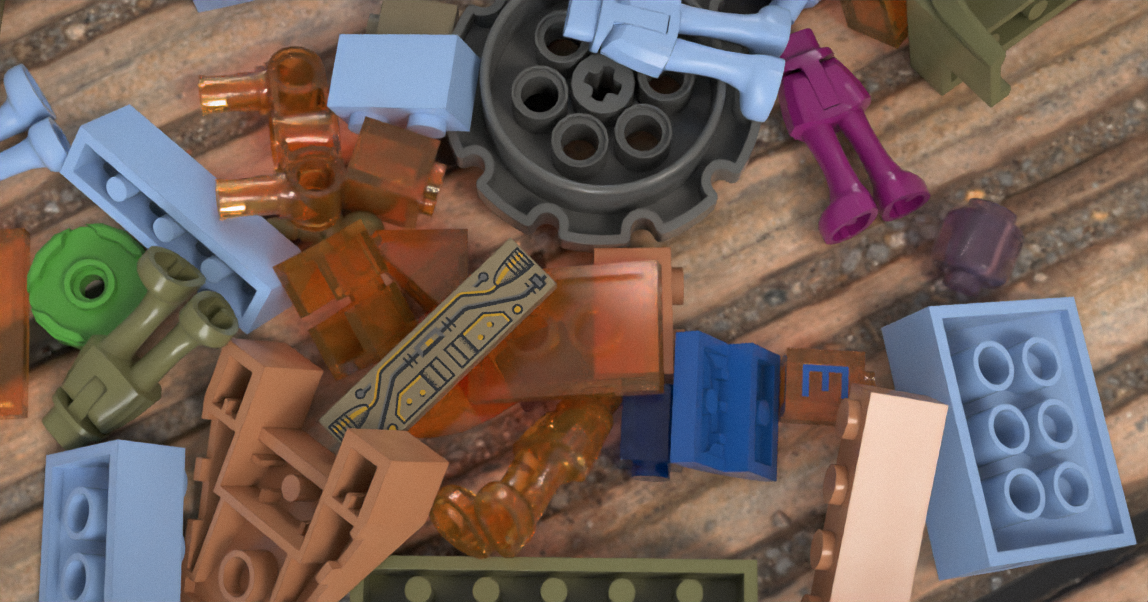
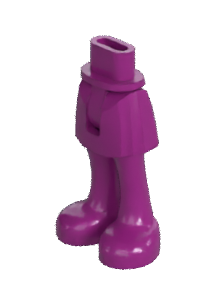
[778,28,931,245]

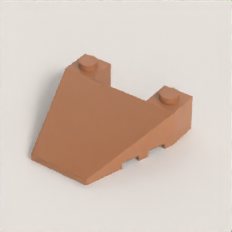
[180,338,450,602]

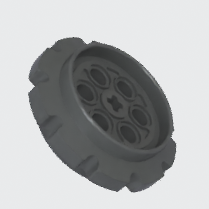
[446,0,761,253]

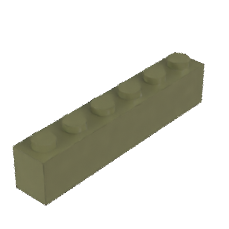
[350,555,758,602]

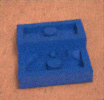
[670,331,781,482]

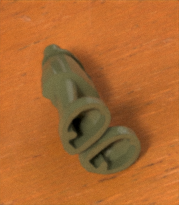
[42,246,239,451]

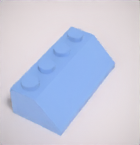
[39,439,188,602]

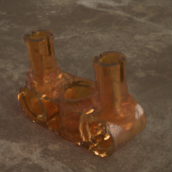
[198,46,345,232]

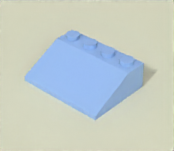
[881,297,1137,581]

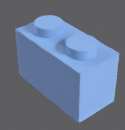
[327,34,481,139]

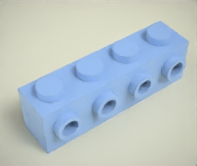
[60,104,316,334]

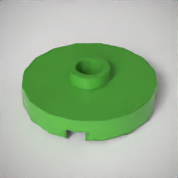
[27,223,147,350]

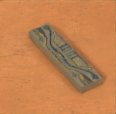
[318,238,557,444]

